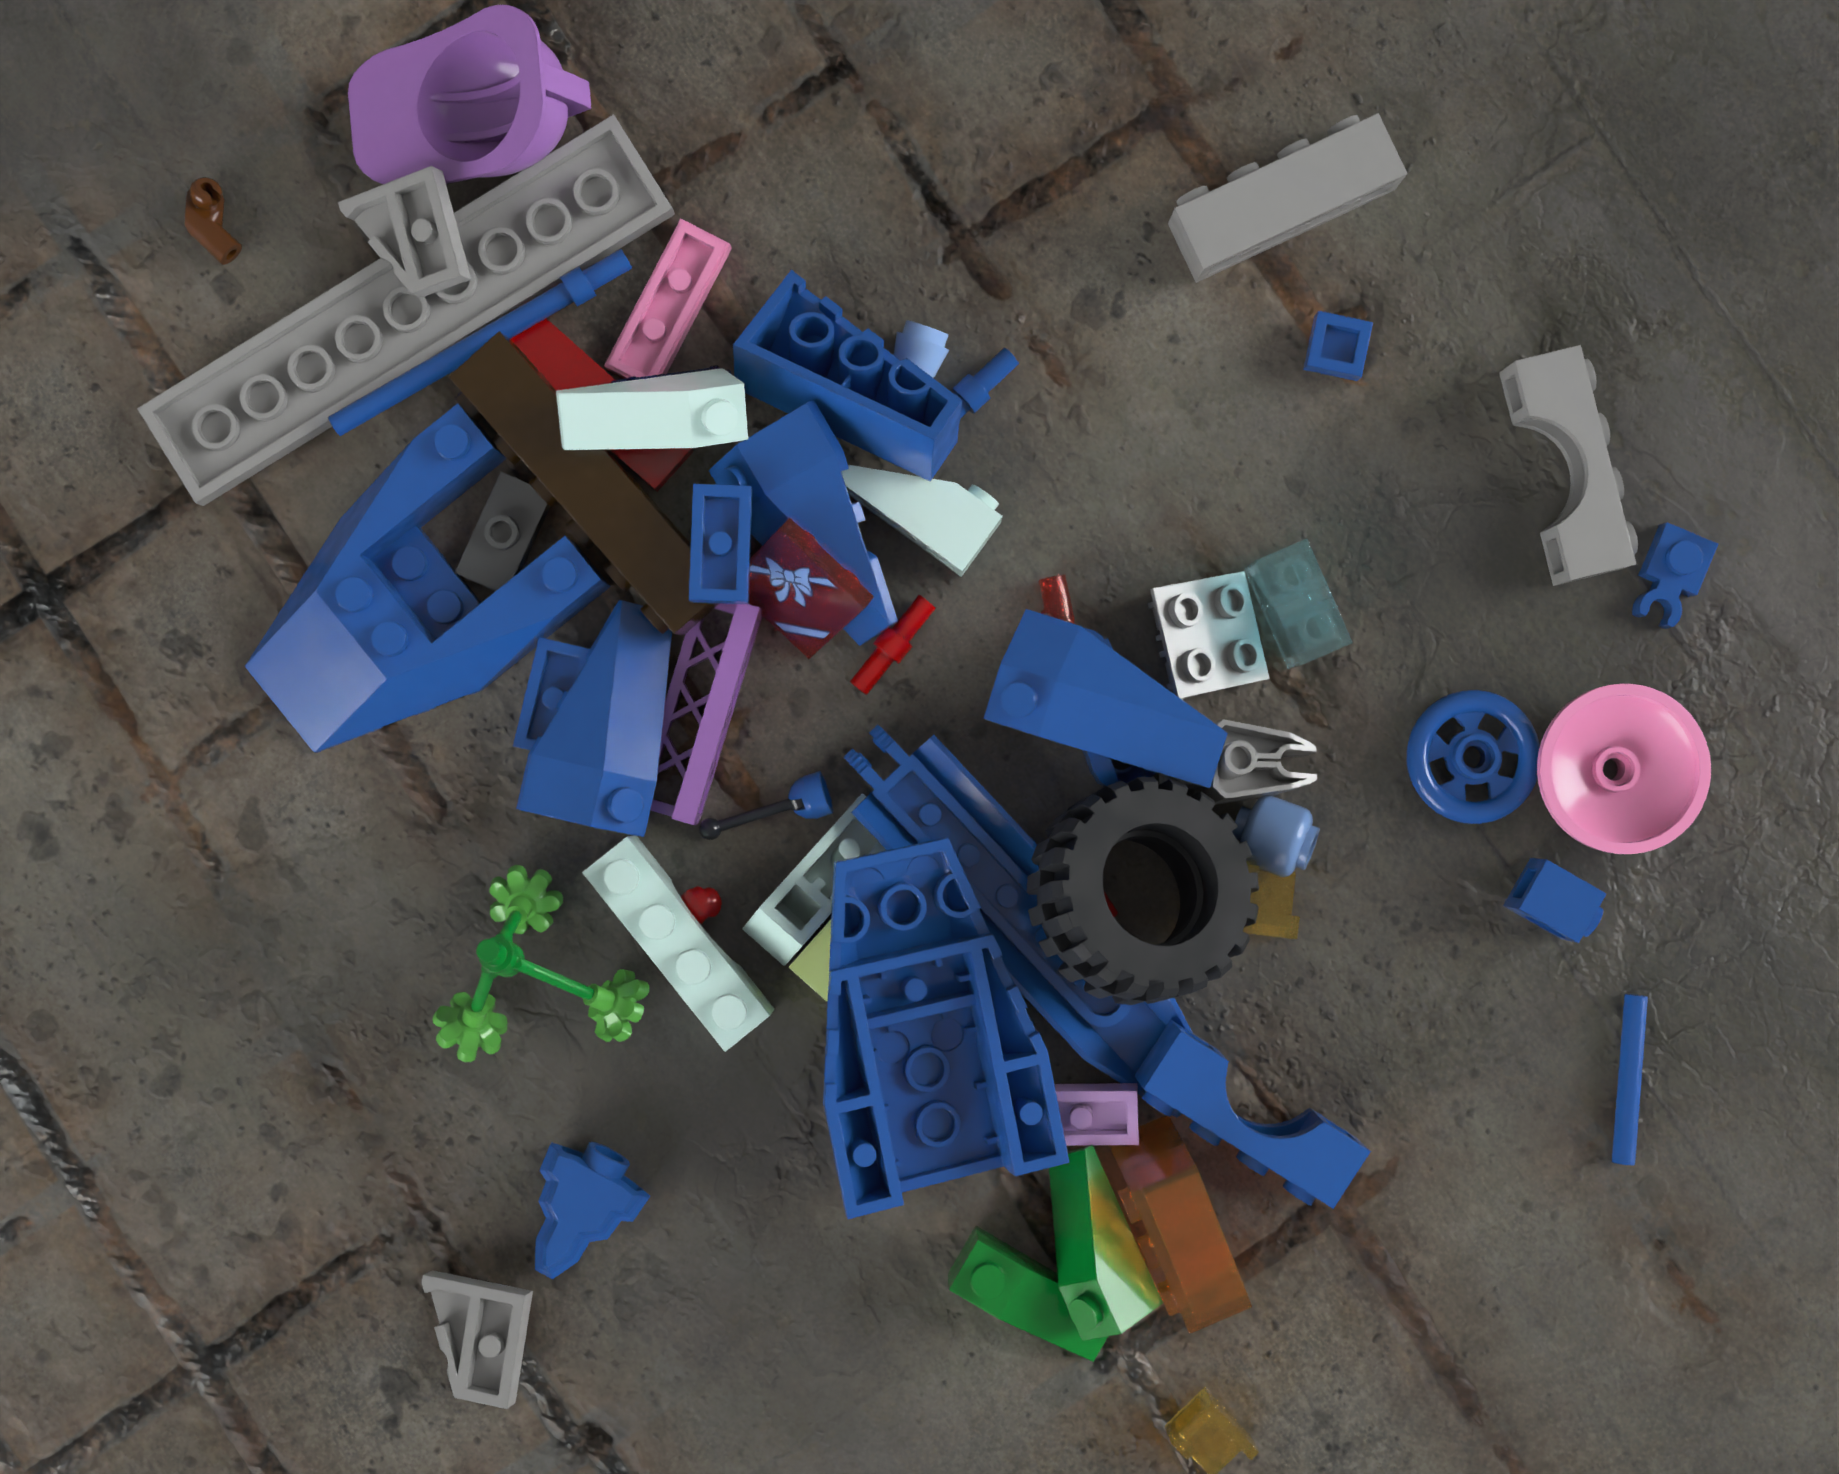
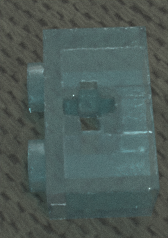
[1244,539,1353,670]

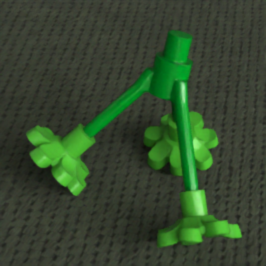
[433,865,649,1062]

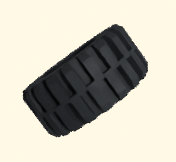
[1027,777,1259,1005]

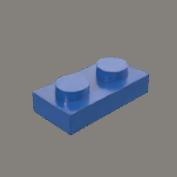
[689,484,753,604]
[513,637,590,750]

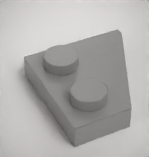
[338,166,471,297]
[422,1270,533,1409]

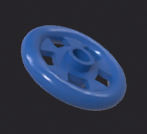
[1406,690,1540,824]

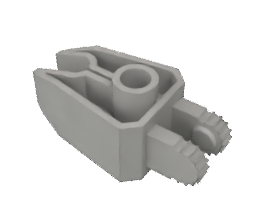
[1159,719,1317,805]

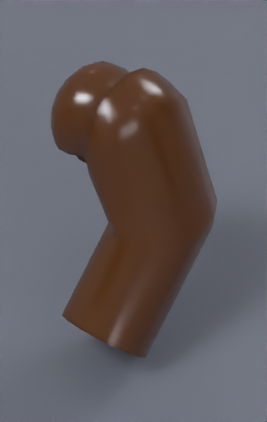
[185,177,242,265]

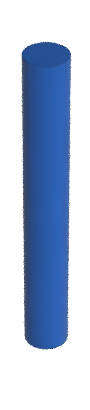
[1612,994,1648,1165]

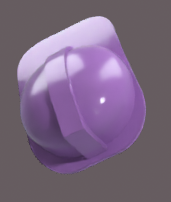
[348,5,591,184]

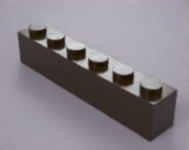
[449,331,720,636]

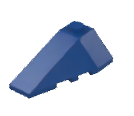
[708,400,898,646]
[516,600,672,837]
[983,609,1228,788]

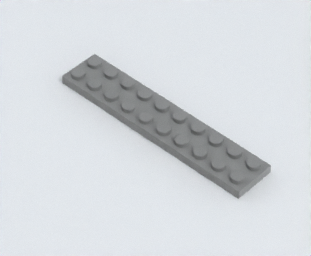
[137,114,675,506]

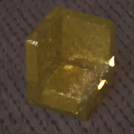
[1243,864,1300,939]
[1165,1387,1259,1474]

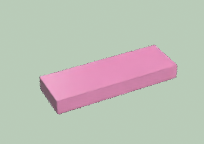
[604,219,732,381]

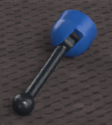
[699,771,834,840]

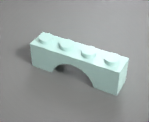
[582,835,774,1052]

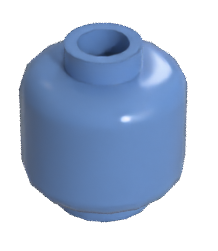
[1232,795,1320,877]

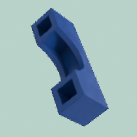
[1134,1020,1371,1209]

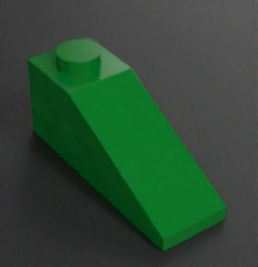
[1049,1145,1163,1341]
[948,1226,1108,1362]

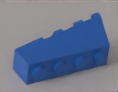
[733,270,962,482]

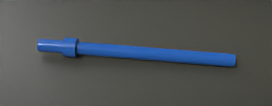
[328,249,632,436]

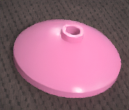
[1537,684,1711,854]

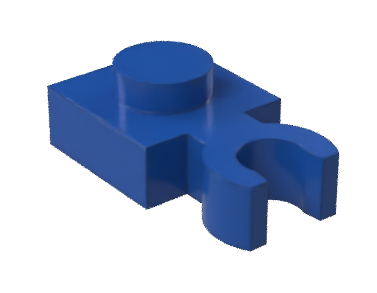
[1632,522,1718,629]

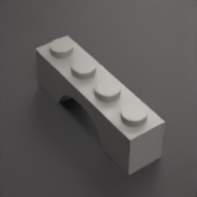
[1499,345,1638,586]

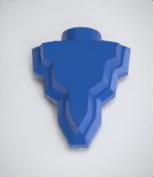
[535,1142,650,1279]

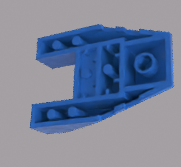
[245,403,611,753]

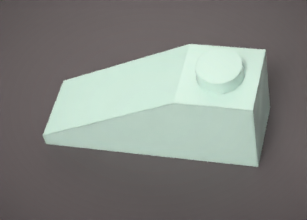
[556,368,748,450]
[842,465,1002,577]
[742,793,886,966]

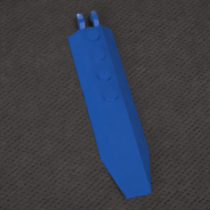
[844,725,1193,1118]

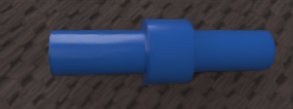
[951,348,1019,419]

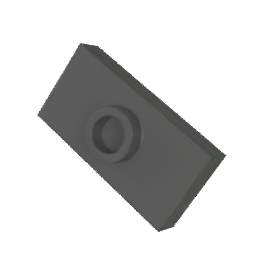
[455,471,551,591]

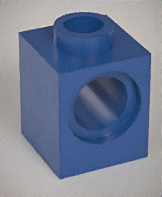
[1503,858,1606,943]

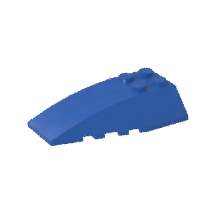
[823,837,1070,1219]

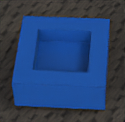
[1303,311,1373,381]

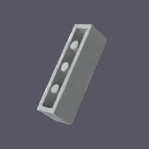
[1168,113,1408,283]

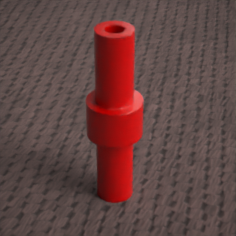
[850,595,936,696]

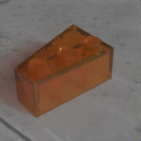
[1109,1115,1252,1334]

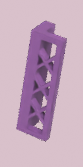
[650,604,764,825]

